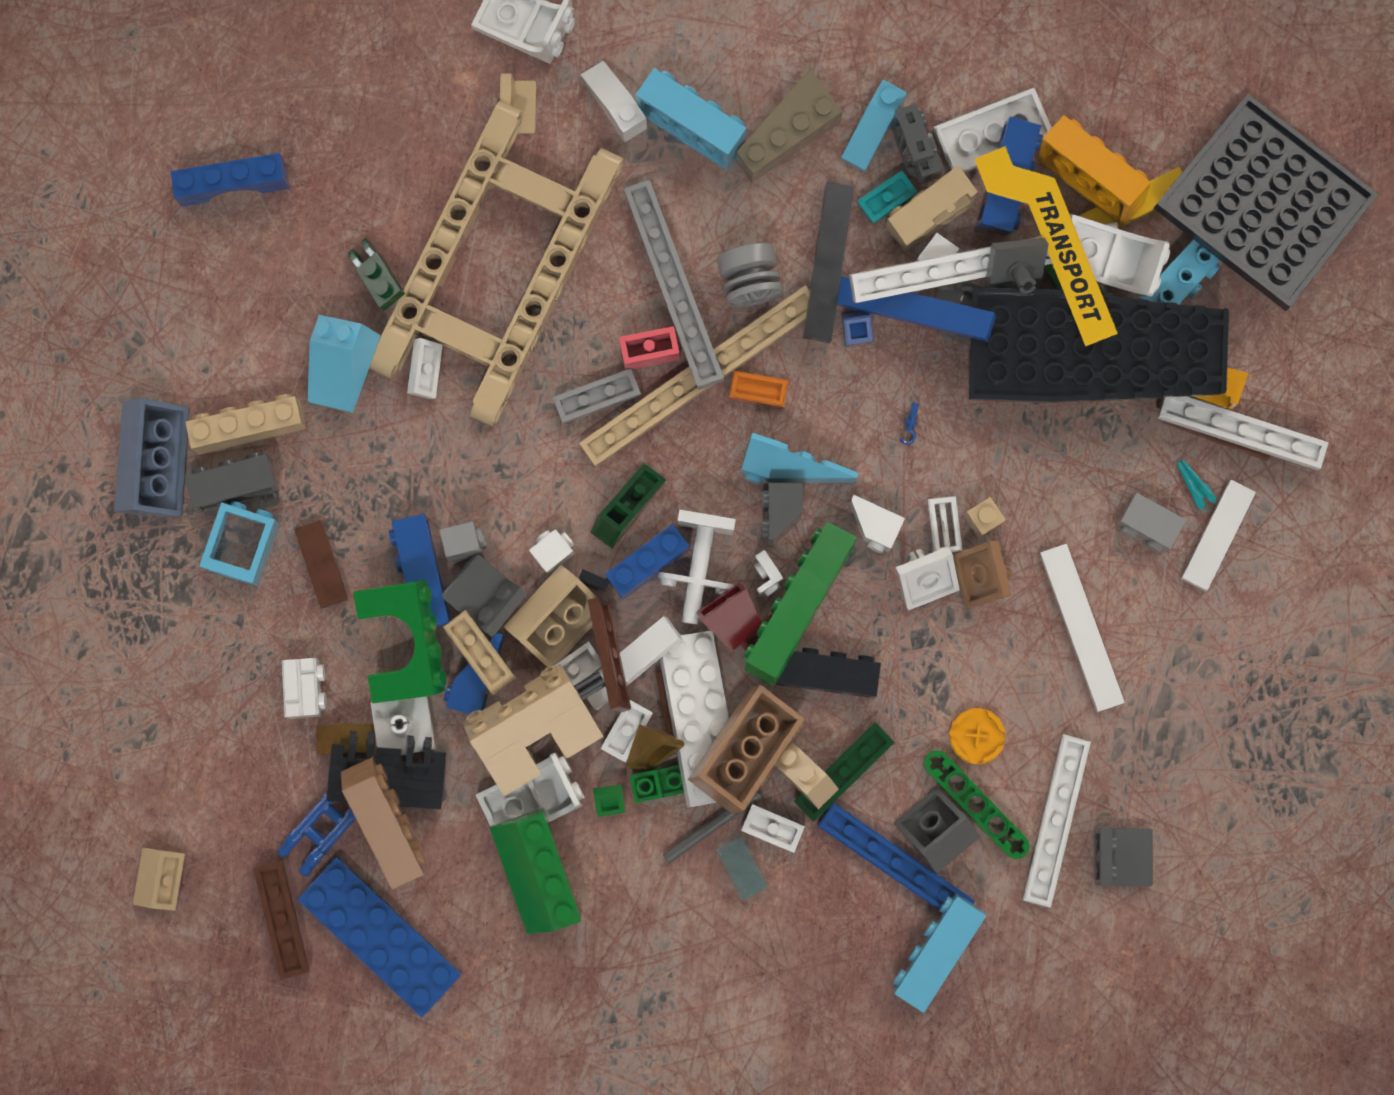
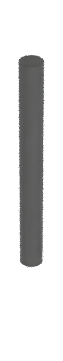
[663,791,762,864]

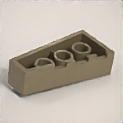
[736,68,843,183]

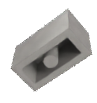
[1116,493,1186,553]
[440,522,488,564]

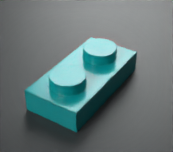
[856,171,918,226]

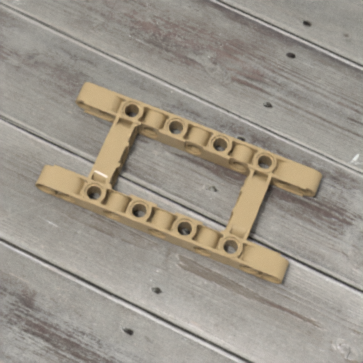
[369,101,624,427]

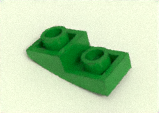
[629,765,684,804]

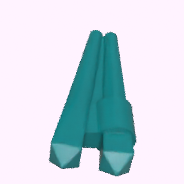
[1176,459,1216,510]

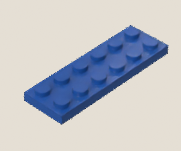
[297,857,462,1018]

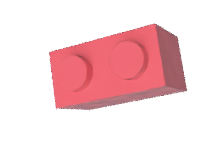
[619,326,680,370]

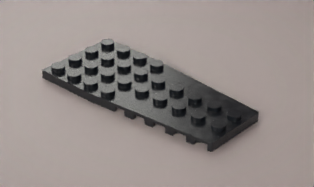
[968,287,1229,403]

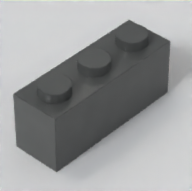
[184,452,279,513]

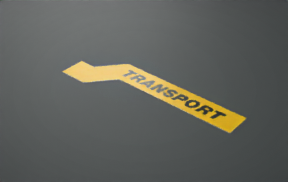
[974,146,1118,346]

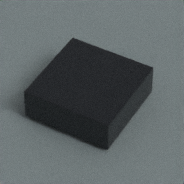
[579,569,609,593]

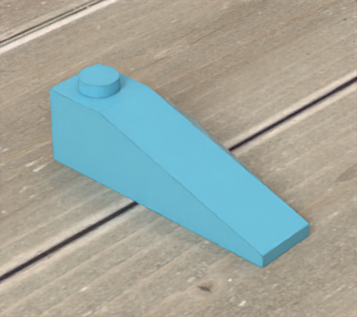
[741,433,858,484]

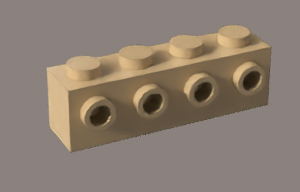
[185,394,307,454]

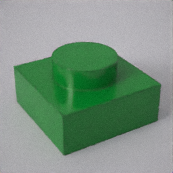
[593,785,626,817]

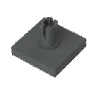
[984,238,1049,294]

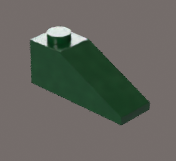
[590,463,666,549]

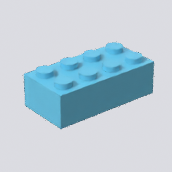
[635,68,747,171]

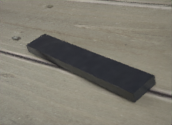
[803,181,854,344]

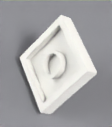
[896,547,960,610]
[371,696,436,756]

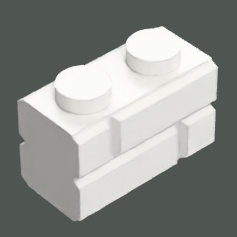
[282,658,327,719]

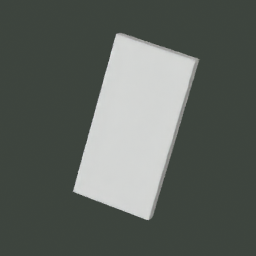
[933,88,1052,174]

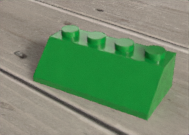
[489,808,581,934]

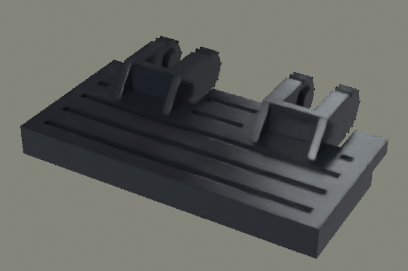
[326,731,446,810]

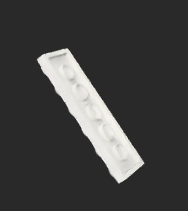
[660,631,729,808]

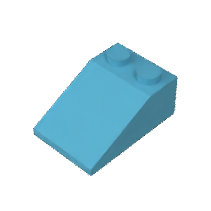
[307,315,381,413]

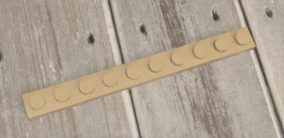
[579,285,810,468]

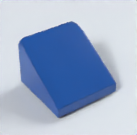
[841,310,873,345]

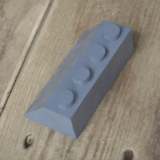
[115,398,189,517]

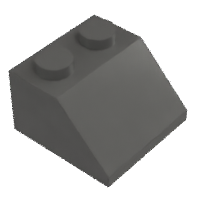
[894,788,980,873]

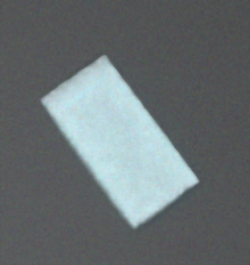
[717,837,768,901]

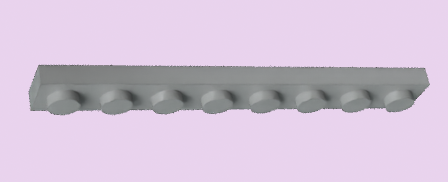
[624,179,724,390]

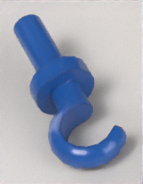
[900,402,919,445]

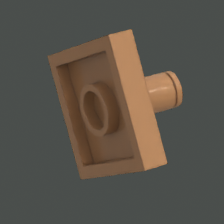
[953,540,1012,609]

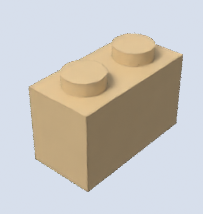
[775,742,839,809]

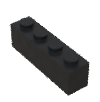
[763,647,881,699]

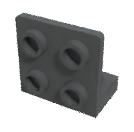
[441,553,528,637]
[1095,827,1153,886]

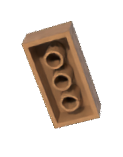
[688,684,805,814]
[341,757,426,890]

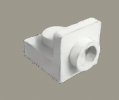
[754,550,783,597]

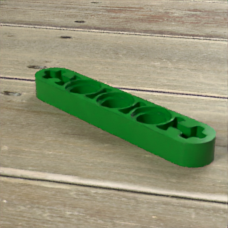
[923,750,1030,859]

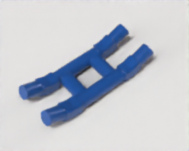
[277,793,356,876]

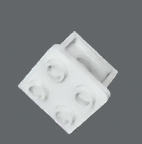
[471,0,576,64]
[1052,214,1170,297]
[476,753,585,826]

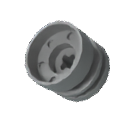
[717,243,784,307]

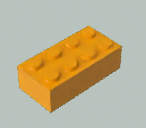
[1038,115,1151,227]

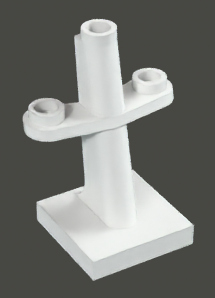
[658,509,736,625]

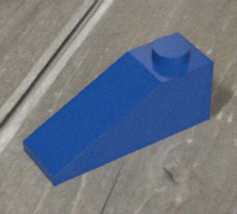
[443,633,505,715]

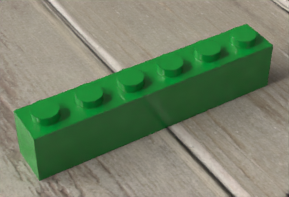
[743,522,857,686]

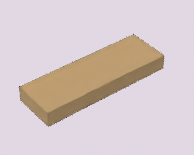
[443,610,516,695]

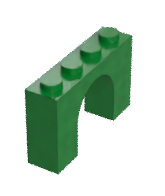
[353,579,447,704]

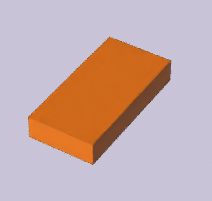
[729,370,788,409]

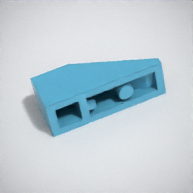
[841,80,907,172]

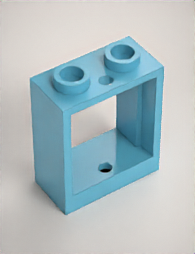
[199,501,280,587]

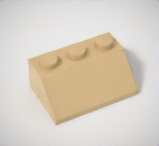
[504,565,596,668]

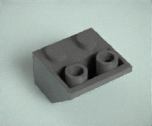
[762,483,803,547]

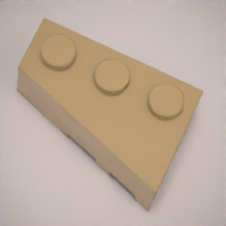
[886,165,978,252]

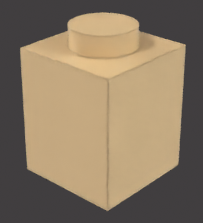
[963,497,1006,540]

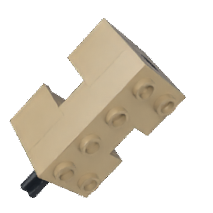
[462,664,605,796]

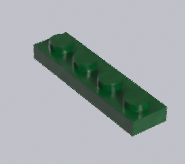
[793,722,895,822]

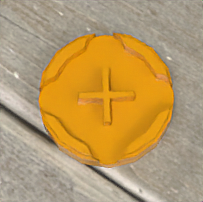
[949,708,1006,764]

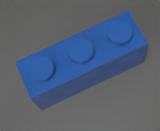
[605,524,690,600]

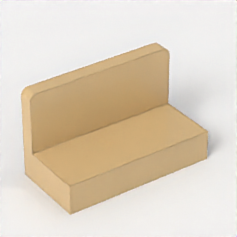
[500,73,537,134]
[133,848,185,911]

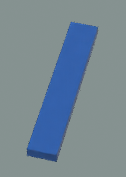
[837,276,996,342]
[818,803,975,910]

